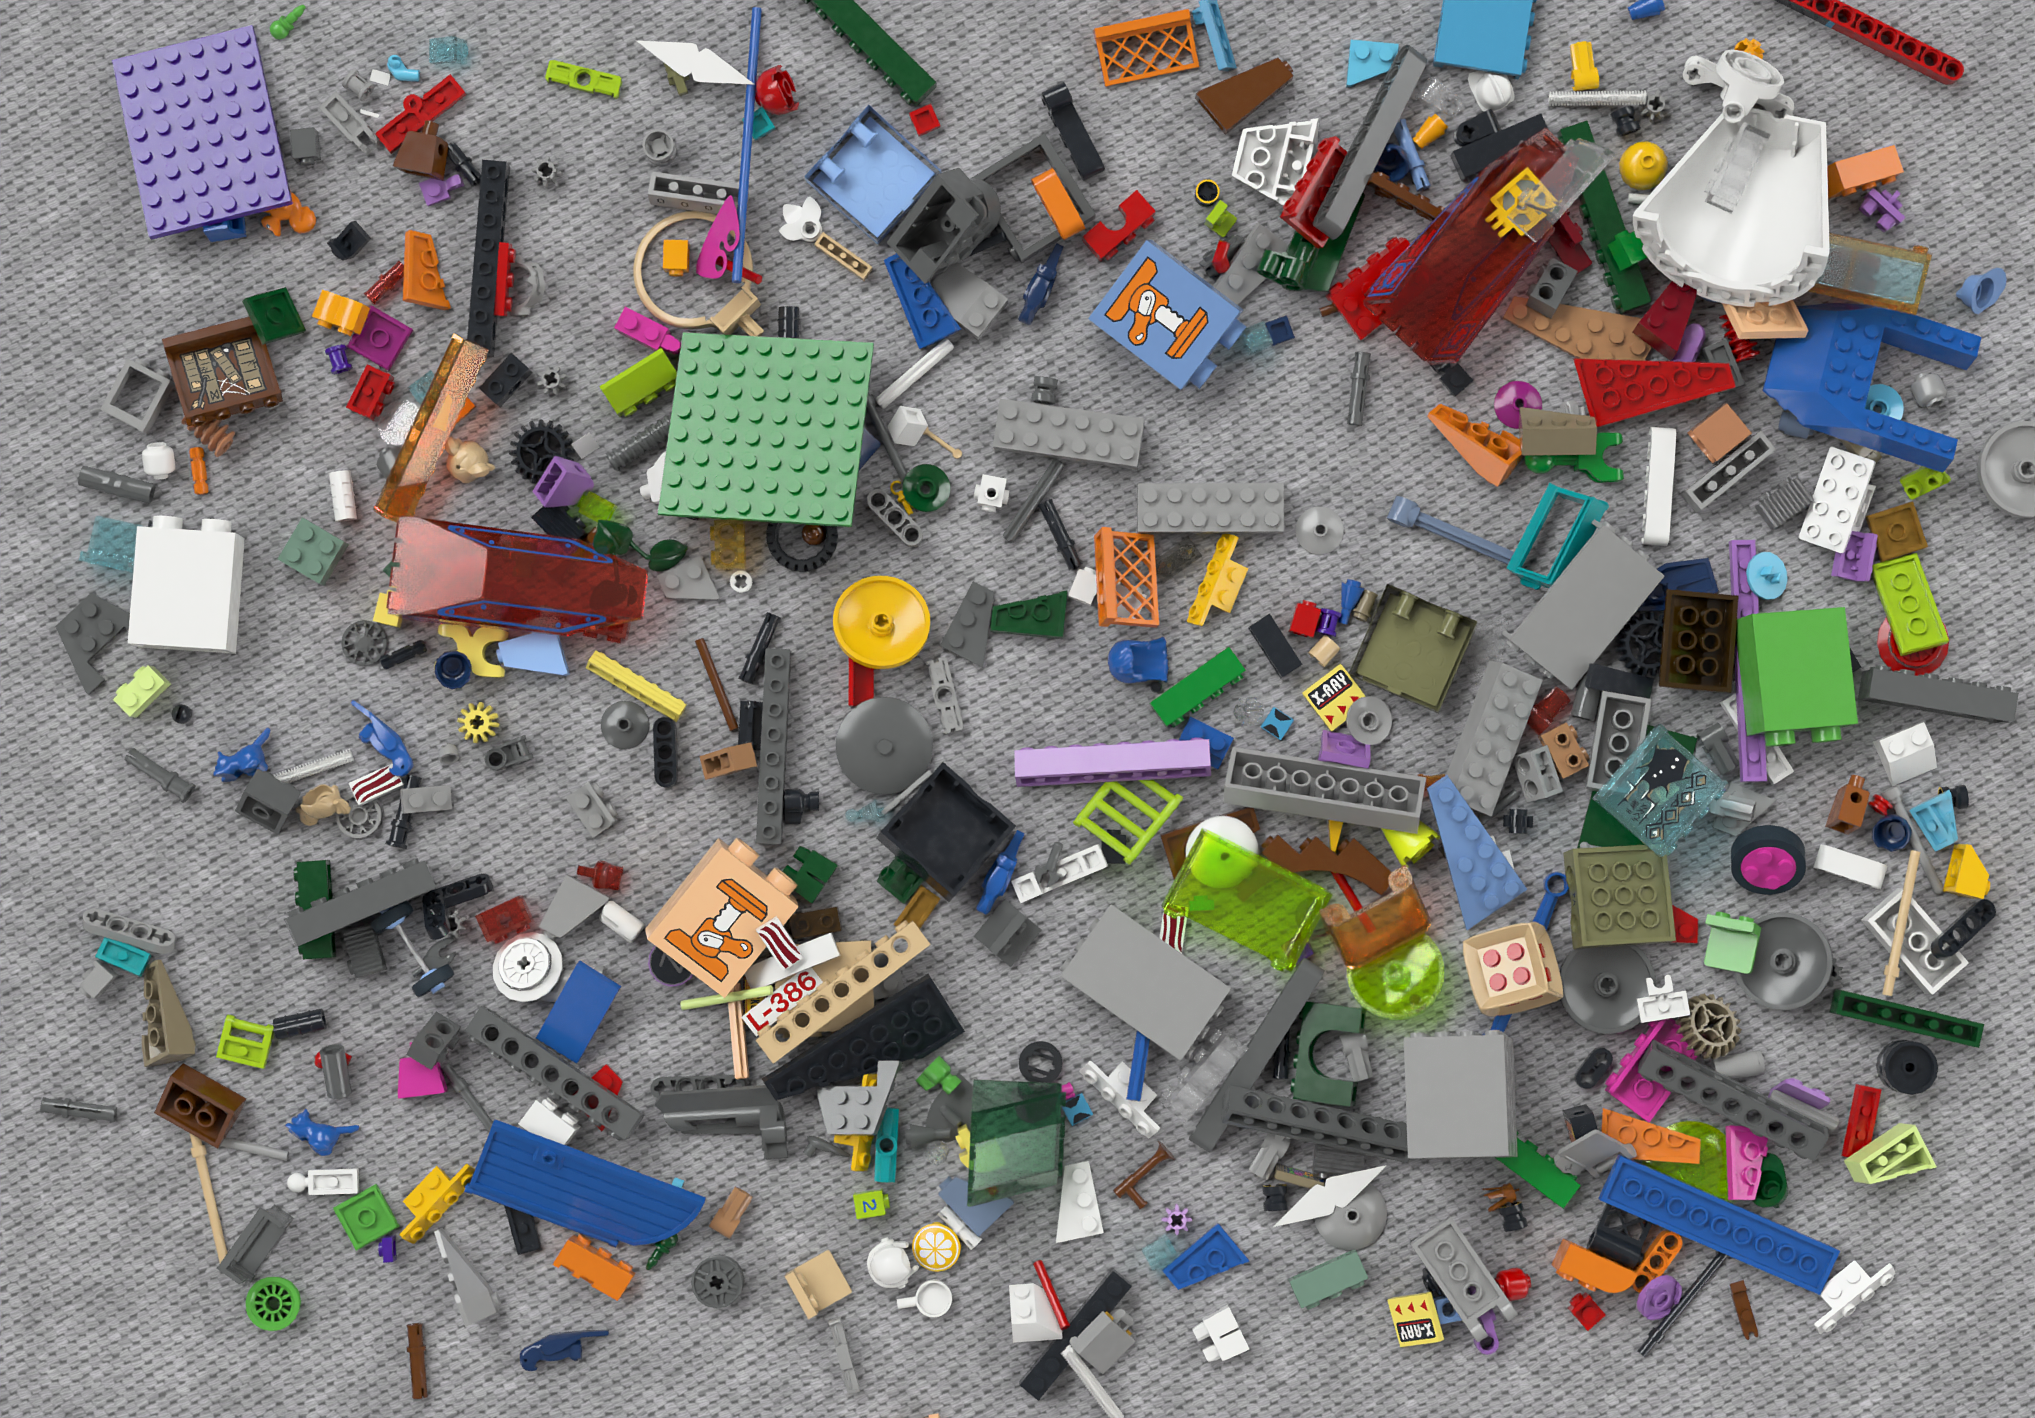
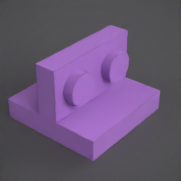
[1318,730,1371,769]

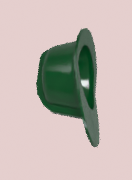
[1752,1153,1789,1208]

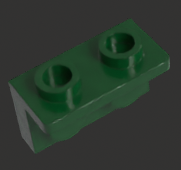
[877,856,924,904]

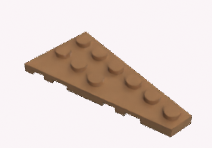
[1503,296,1651,360]

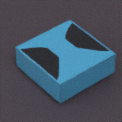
[1260,707,1294,740]
[1060,1093,1093,1126]

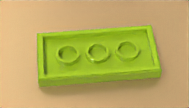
[1871,553,1949,656]

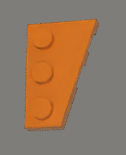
[403,230,451,310]

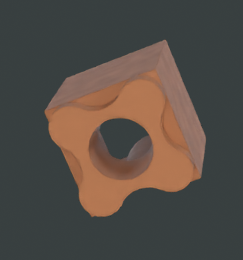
[1687,402,1752,464]

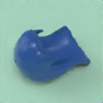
[1108,637,1169,683]

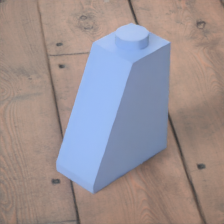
[496,627,570,676]

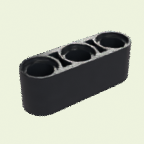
[653,717,678,788]

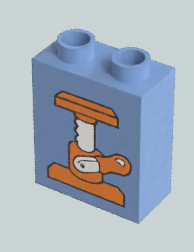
[1088,240,1247,390]

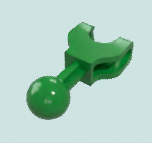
[1525,432,1624,483]

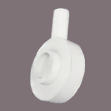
[897,1279,952,1317]

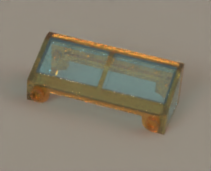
[1808,232,1933,315]

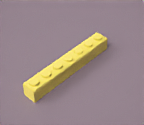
[586,650,687,722]

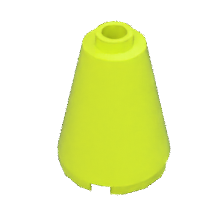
[1381,820,1440,869]

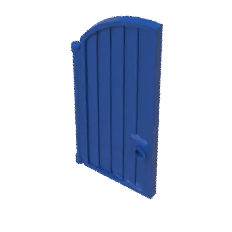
[464,1119,706,1248]

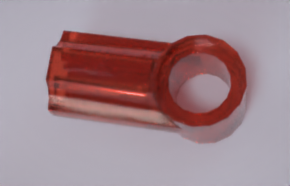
[1527,686,1571,735]

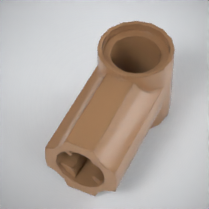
[709,1186,753,1239]

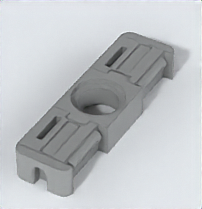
[926,657,964,734]
[828,1316,861,1395]

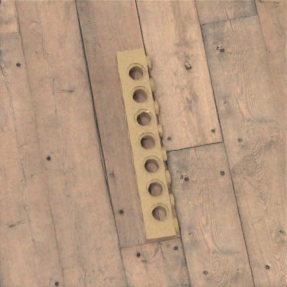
[756,920,931,1064]

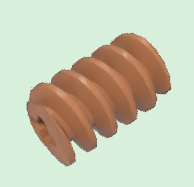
[181,417,235,457]

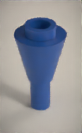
[1339,579,1365,625]

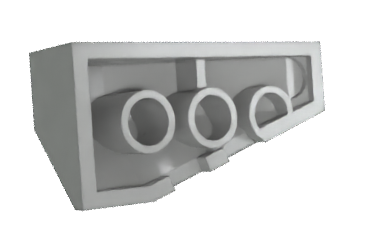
[434,1228,501,1327]

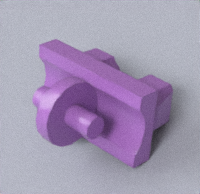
[1859,188,1905,232]

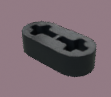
[1574,1047,1613,1089]

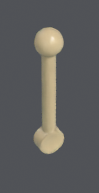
[923,427,962,459]

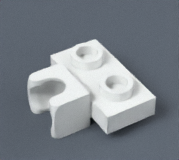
[1637,975,1690,1023]

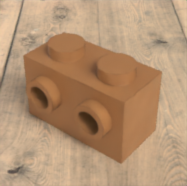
[1538,722,1590,779]

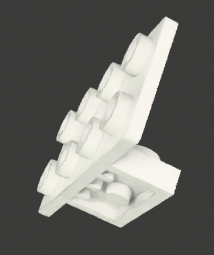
[1799,447,1876,553]

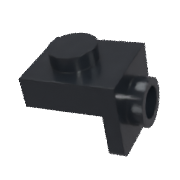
[327,221,371,261]

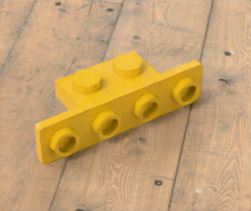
[1187,534,1248,626]
[834,1073,877,1171]
[400,1164,476,1244]

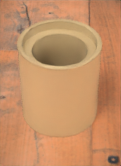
[1308,635,1340,667]

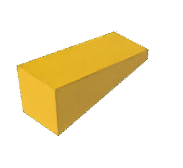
[1328,820,1343,852]

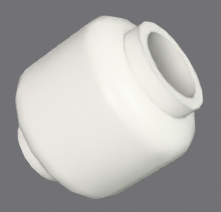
[142,442,175,479]

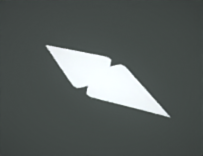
[636,40,755,85]
[1273,1165,1387,1227]

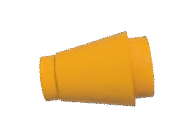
[1413,114,1448,149]

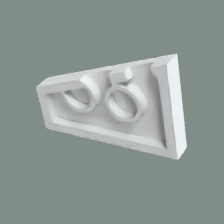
[1056,1160,1104,1243]

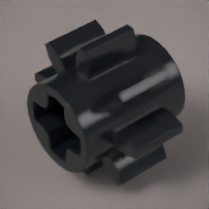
[1503,809,1533,834]

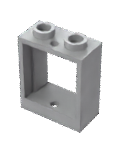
[100,358,175,434]

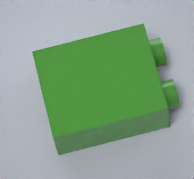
[1736,607,1858,747]

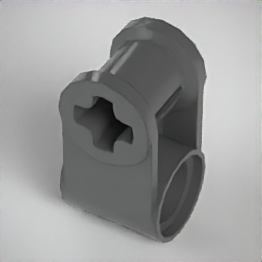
[484,735,534,771]

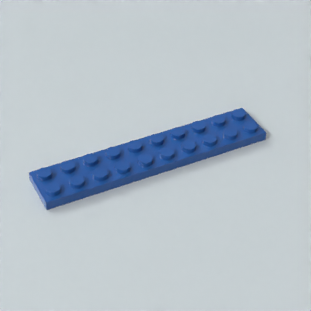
[1598,1154,1840,1295]

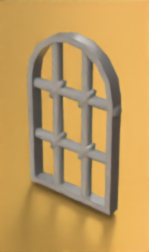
[881,770,932,815]

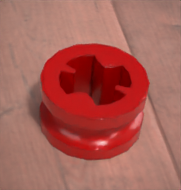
[1868,794,1893,816]

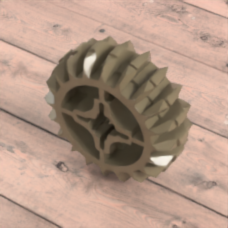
[1675,993,1742,1060]

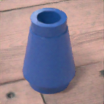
[1627,0,1665,20]

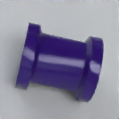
[325,344,353,375]
[1315,608,1342,637]

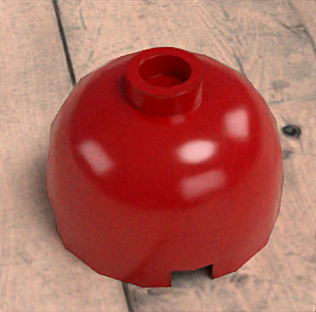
[755,65,799,115]

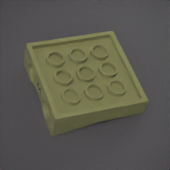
[1348,584,1477,714]
[1563,844,1676,949]

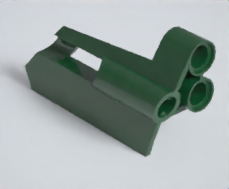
[1257,192,1365,292]

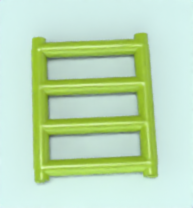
[1073,779,1183,865]

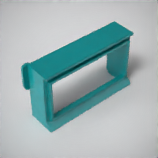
[1506,483,1609,590]

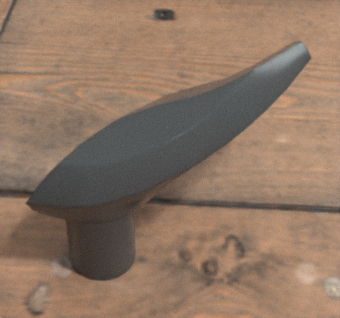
[803,1136,850,1158]

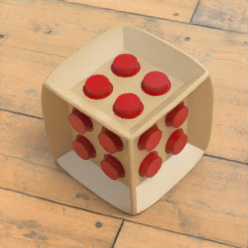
[1463,922,1563,1017]

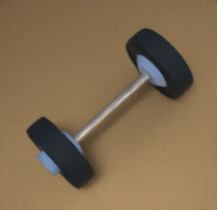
[370,900,455,998]

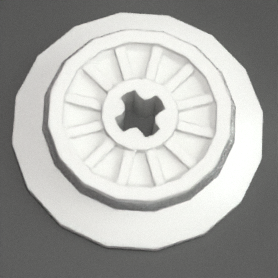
[493,932,563,1002]

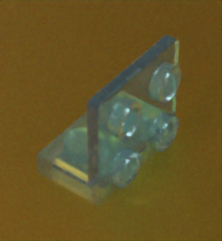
[79,516,143,573]

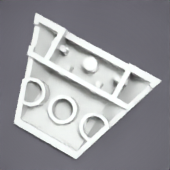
[1232,118,1319,205]

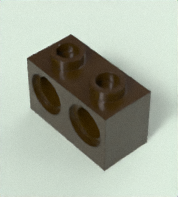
[789,906,842,939]

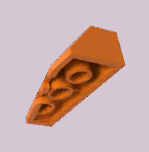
[1427,404,1524,487]

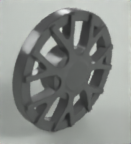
[341,620,387,666]

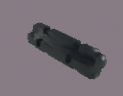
[380,640,427,669]

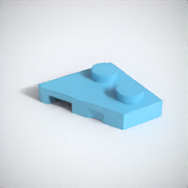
[1346,40,1399,87]
[1909,790,1958,852]

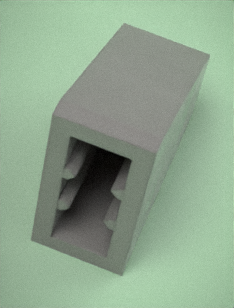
[539,875,612,940]

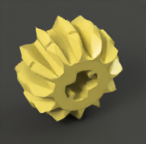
[457,702,500,743]

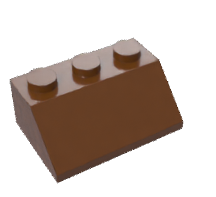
[154,1063,247,1149]

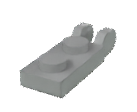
[319,91,382,156]

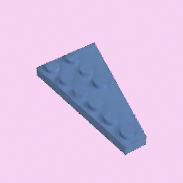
[1427,775,1528,930]

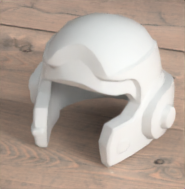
[867,1237,919,1289]

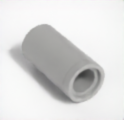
[1711,1050,1765,1079]

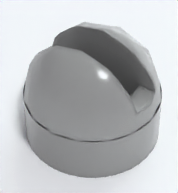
[439,743,459,764]

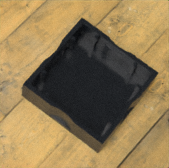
[876,762,1016,902]

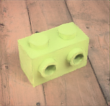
[113,665,171,718]

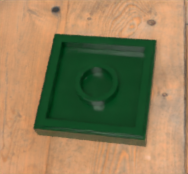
[242,287,306,345]

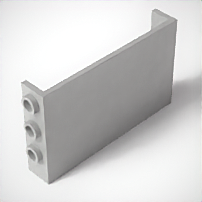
[1502,519,1664,690]
[1060,905,1231,1061]

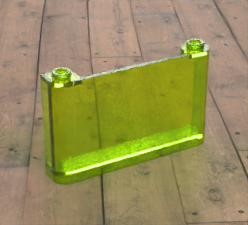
[1161,828,1332,972]

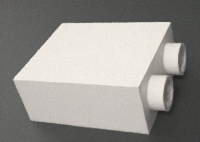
[128,516,245,654]

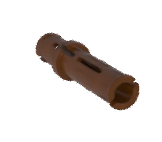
[406,1323,428,1399]

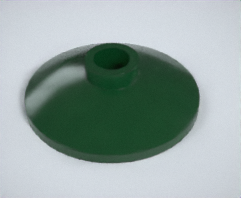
[902,464,951,512]

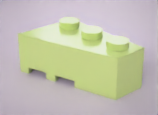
[1844,1123,1937,1184]

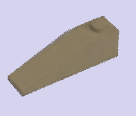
[142,960,196,1067]

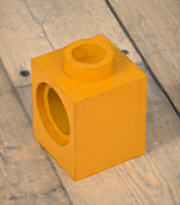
[663,240,690,277]

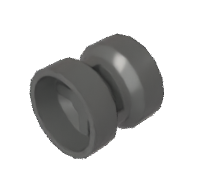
[1031,376,1058,405]

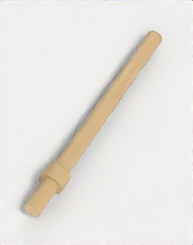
[1882,850,1921,996]
[189,1133,227,1263]

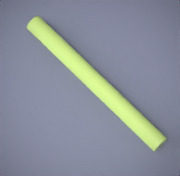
[680,985,773,1010]

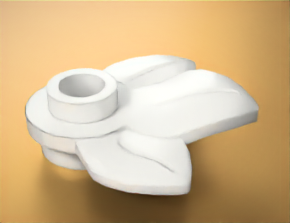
[779,197,822,242]

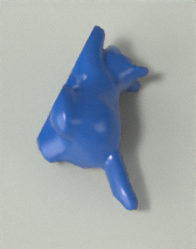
[213,728,271,782]
[285,1109,359,1156]

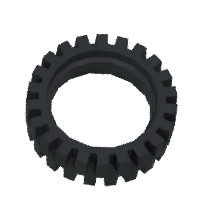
[766,522,838,572]

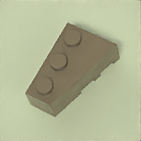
[1519,407,1597,455]

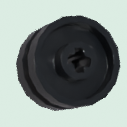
[1876,1039,1938,1095]

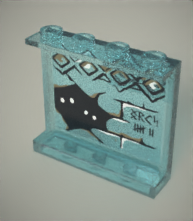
[1592,724,1728,857]

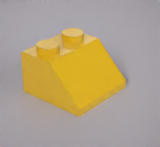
[1943,844,1990,899]

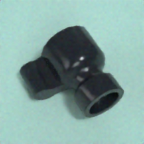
[785,789,819,824]

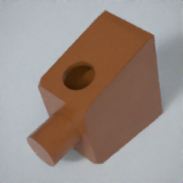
[1825,775,1870,835]

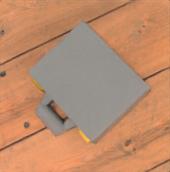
[1070,1309,1135,1374]

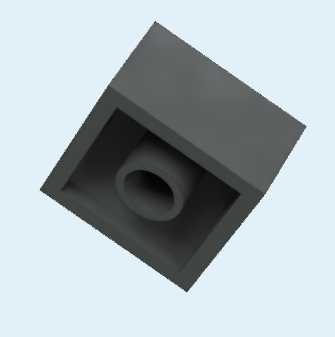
[235,769,301,835]

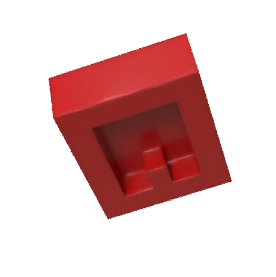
[1568,1292,1606,1331]

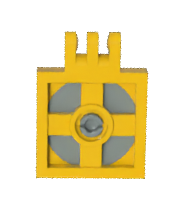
[1485,166,1559,238]

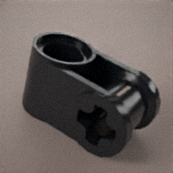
[1453,109,1502,147]

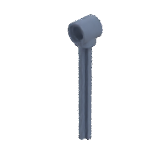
[1387,496,1514,565]

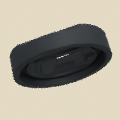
[1019,1041,1062,1085]

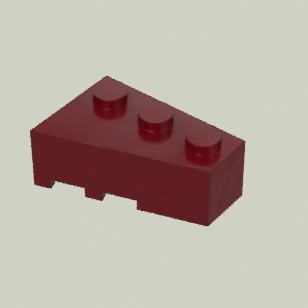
[1633,281,1697,361]

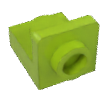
[1204,200,1237,238]

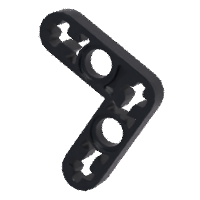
[422,873,493,940]

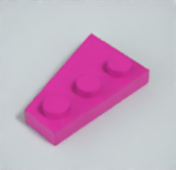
[1725,1125,1768,1201]

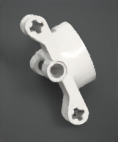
[1683,50,1794,123]

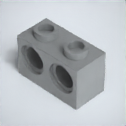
[1513,745,1563,802]

